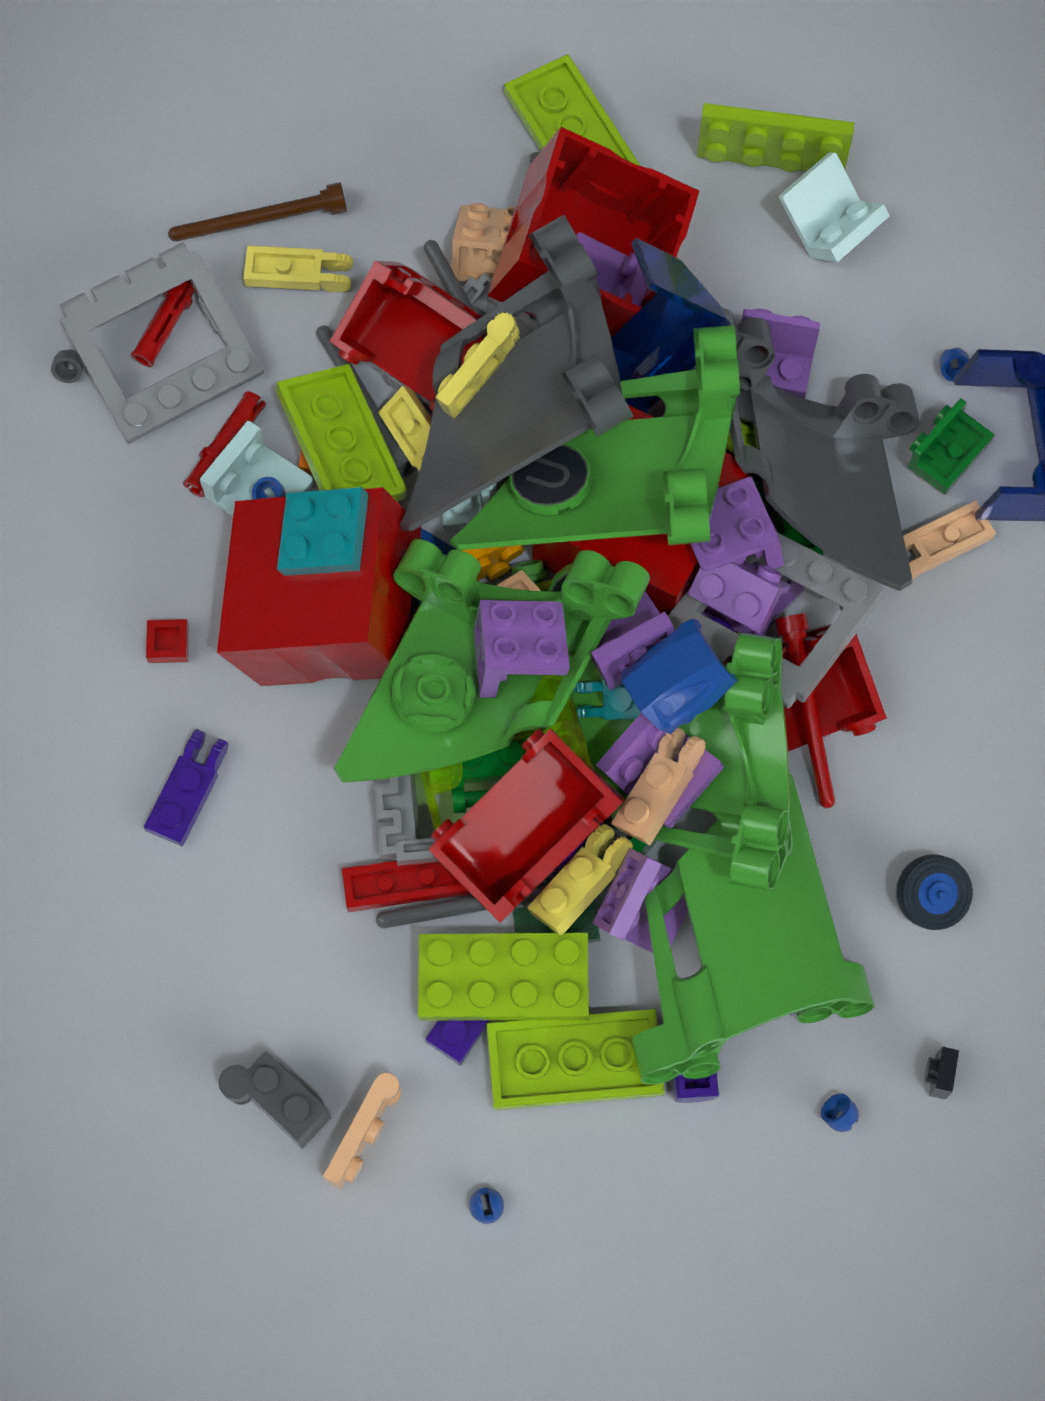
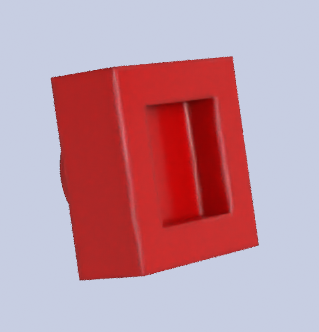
[146,619,189,663]

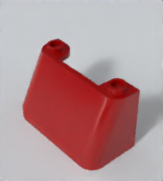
[329,261,488,411]
[782,624,887,752]
[428,728,625,923]

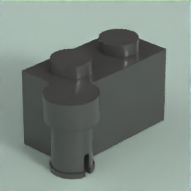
[218,1051,332,1149]

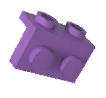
[688,556,790,632]

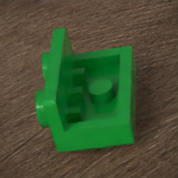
[908,398,995,495]

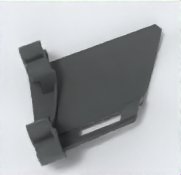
[400,215,633,531]
[700,307,920,591]

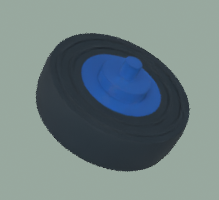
[896,854,973,930]

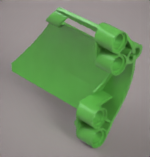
[450,325,740,550]
[632,773,875,1084]

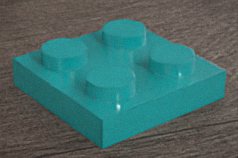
[277,487,368,576]

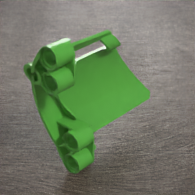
[334,539,650,783]
[551,632,793,891]

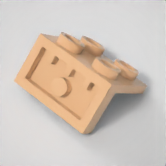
[451,203,515,282]

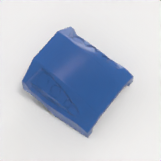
[621,618,738,734]

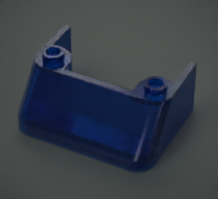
[611,238,731,413]
[954,349,1045,521]

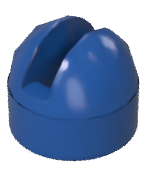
[939,347,972,382]
[252,477,286,499]
[821,1094,859,1132]
[469,1187,504,1224]

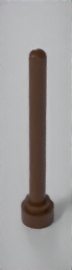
[168,182,348,242]

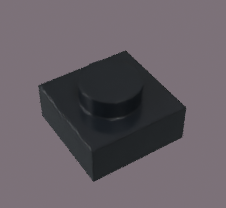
[924,1047,959,1099]

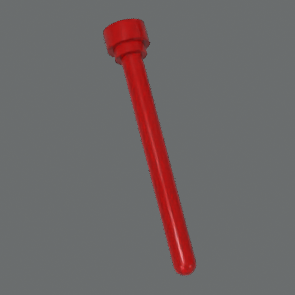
[775,613,835,809]

